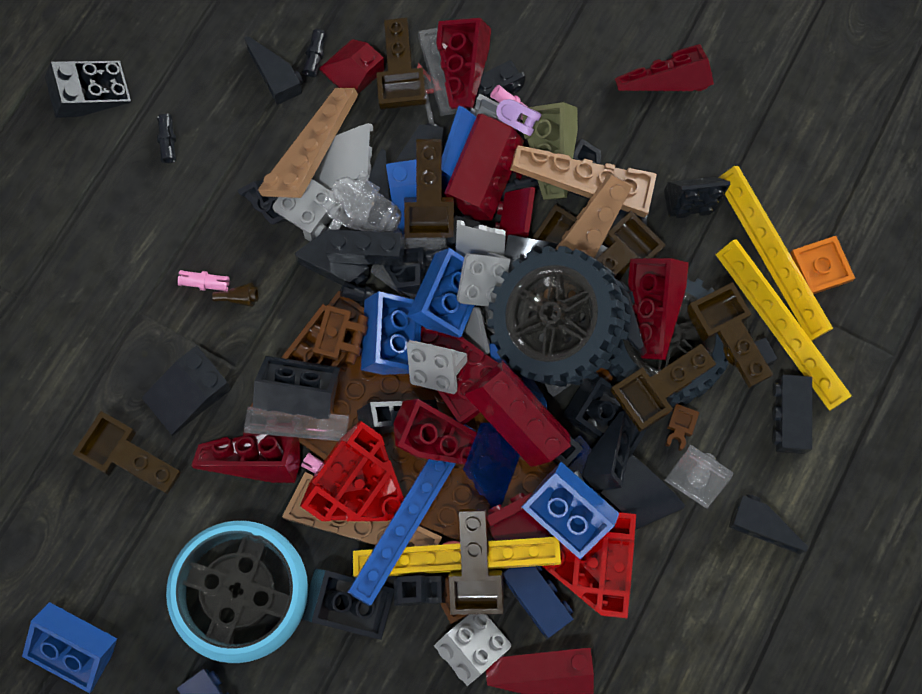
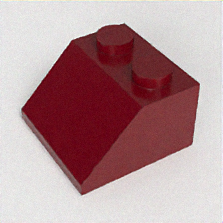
[495,187,535,246]

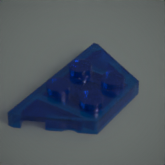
[463,422,520,509]

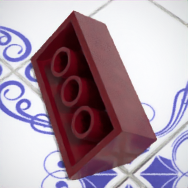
[444,114,524,220]
[464,361,571,467]

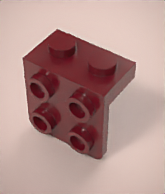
[486,493,550,541]

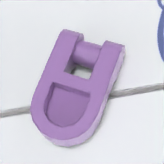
[496,99,542,136]

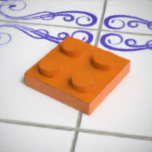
[790,236,855,294]

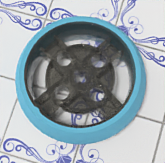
[166,521,308,663]

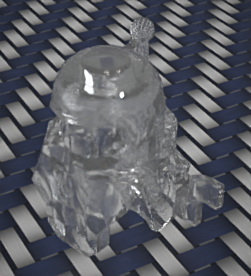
[322,171,402,233]

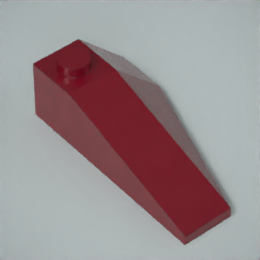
[436,18,491,109]
[615,44,714,91]
[628,258,689,360]
[393,399,498,468]
[191,424,301,483]
[486,648,594,694]

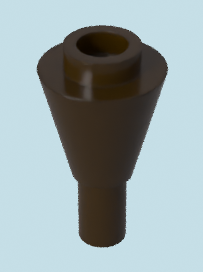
[212,283,259,307]

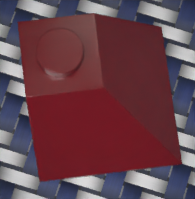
[319,39,384,94]

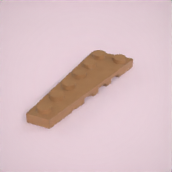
[258,88,358,198]
[510,145,657,218]
[528,173,633,316]
[282,472,442,547]

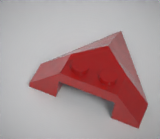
[300,421,404,521]
[542,512,636,619]

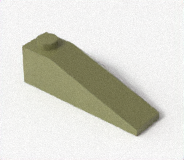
[523,102,578,200]

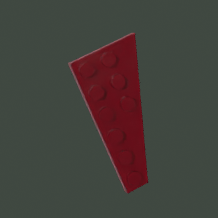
[405,297,524,425]

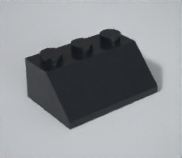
[253,356,340,419]

